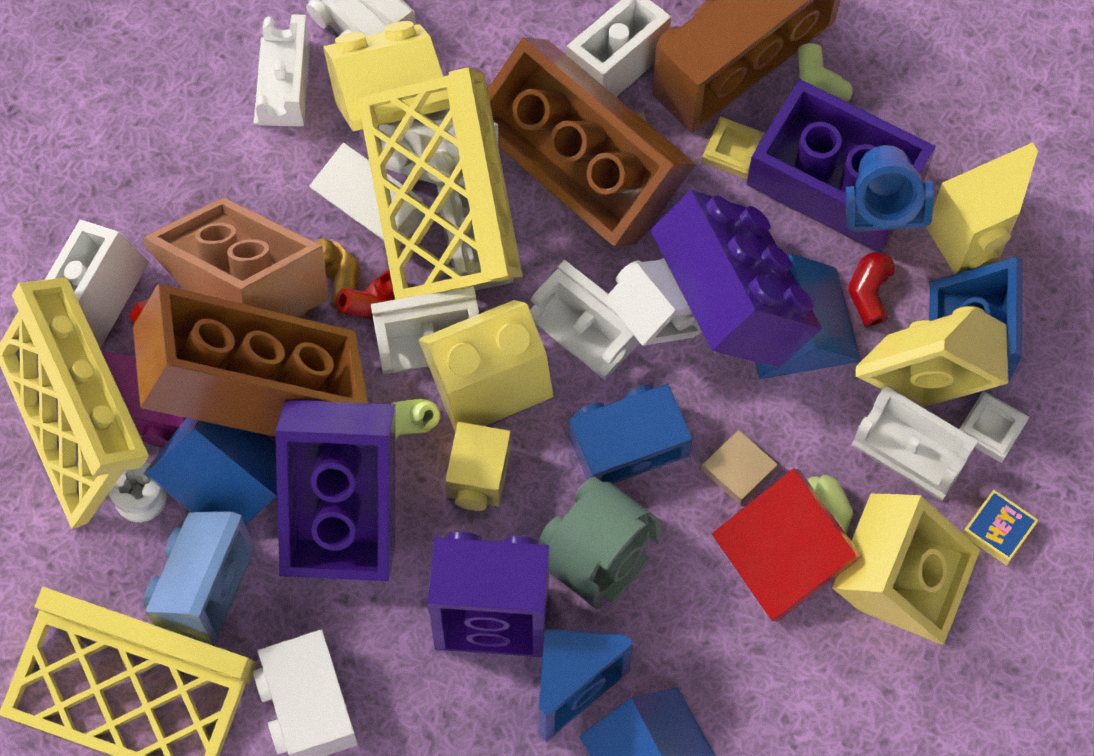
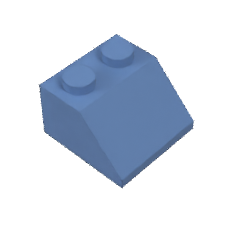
[143,512,255,646]

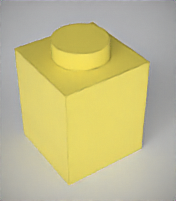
[445,422,511,511]

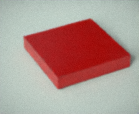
[711,468,862,622]

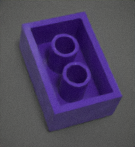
[746,79,936,253]
[650,189,823,368]
[276,400,396,581]
[427,532,549,658]

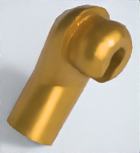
[316,239,361,309]

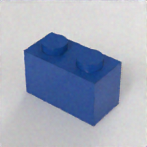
[568,384,693,484]

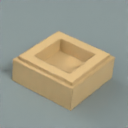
[702,430,778,505]

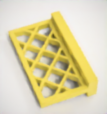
[357,67,523,300]
[0,277,149,529]
[0,586,258,756]

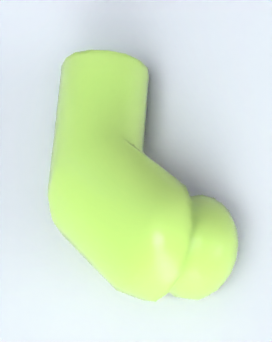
[798,43,853,102]
[390,399,440,441]
[808,475,853,534]

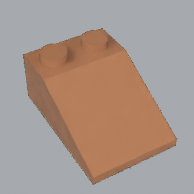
[143,197,329,317]

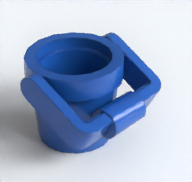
[846,145,933,232]

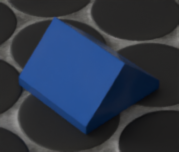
[755,254,861,380]
[929,256,1023,383]
[143,418,277,524]
[539,629,633,742]
[580,687,715,756]

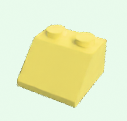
[323,21,450,132]
[926,143,1038,274]
[418,300,554,432]
[856,307,1008,407]
[832,493,980,645]

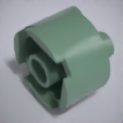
[539,477,663,609]

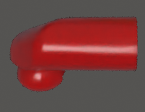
[848,252,895,328]
[335,270,395,320]

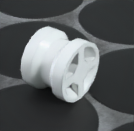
[109,462,167,523]

